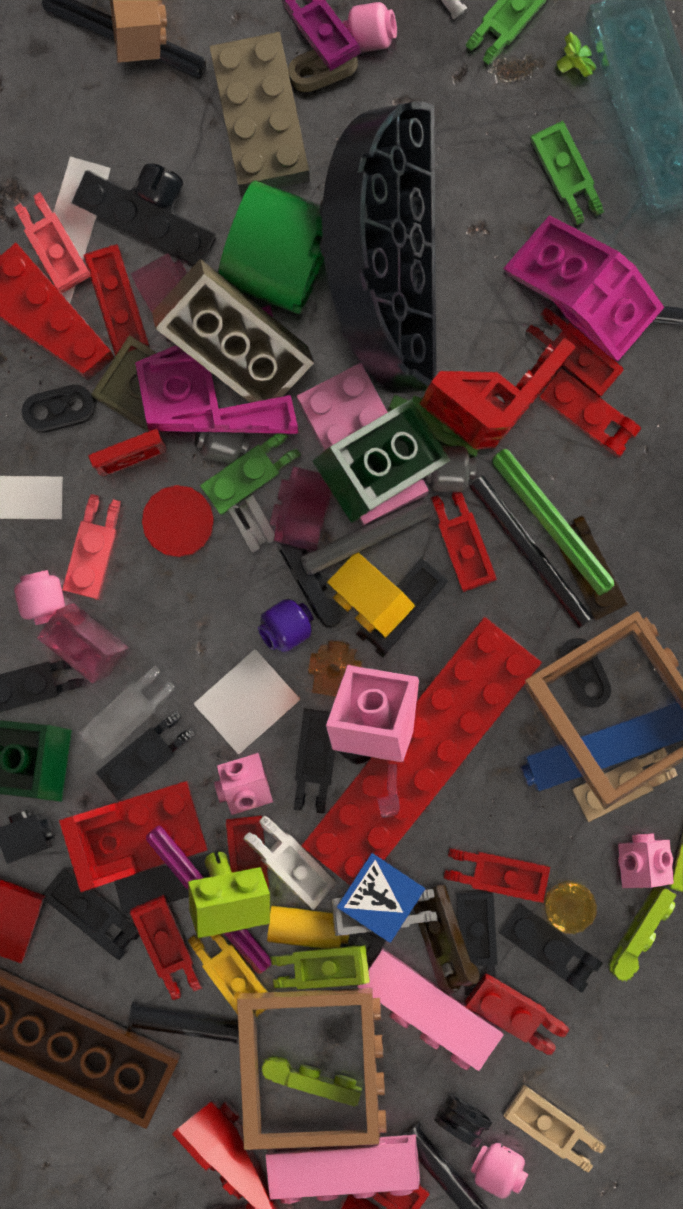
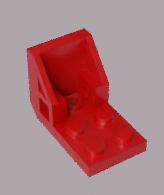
[420,338,576,450]
[59,781,208,892]

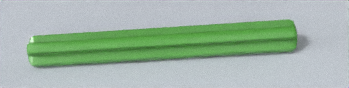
[492,449,614,595]

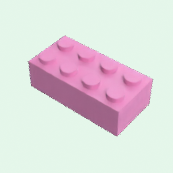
[297,363,429,527]

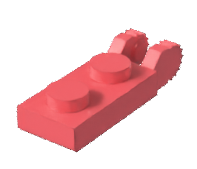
[14,192,92,294]
[62,494,121,600]

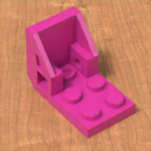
[503,215,664,361]

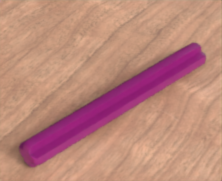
[146,826,272,974]

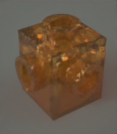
[308,640,362,696]

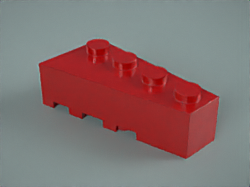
[0,243,115,381]

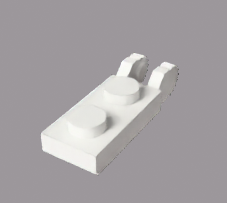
[243,816,337,910]

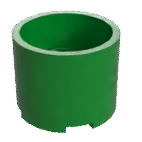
[218,180,324,314]

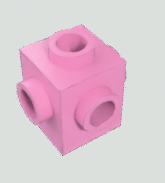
[214,753,273,815]
[618,833,674,888]

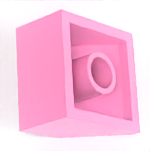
[326,665,419,762]

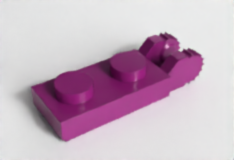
[282,0,361,71]

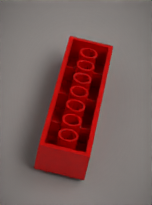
[301,617,542,886]

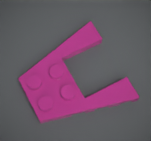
[135,305,298,434]

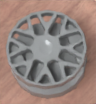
[228,495,277,553]

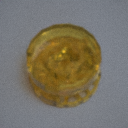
[543,881,597,934]

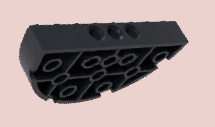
[320,101,437,393]

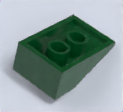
[312,399,451,523]
[0,720,72,802]

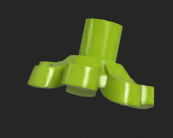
[556,32,596,77]

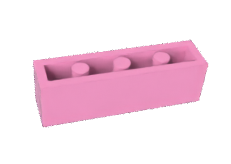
[357,947,504,1071]
[266,1135,420,1204]

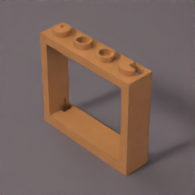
[525,611,683,810]
[237,988,387,1150]

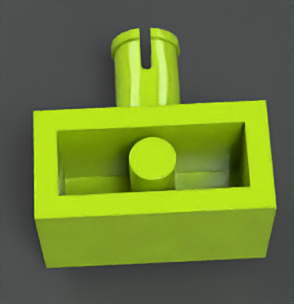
[188,852,270,938]

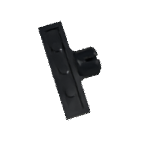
[71,163,216,265]

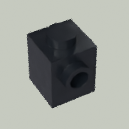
[0,809,55,864]

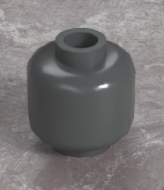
[194,432,250,464]
[423,445,476,492]

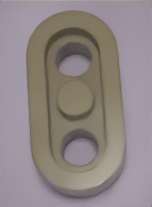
[288,49,358,92]

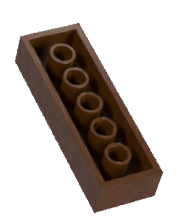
[0,969,181,1129]

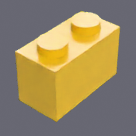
[327,552,415,638]

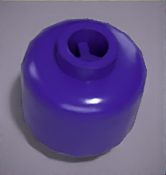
[258,599,313,652]

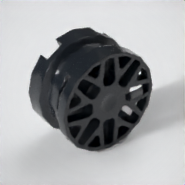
[434,1094,493,1148]

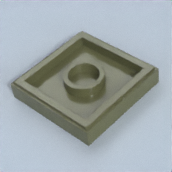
[91,335,157,432]

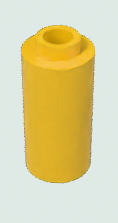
[267,905,349,949]

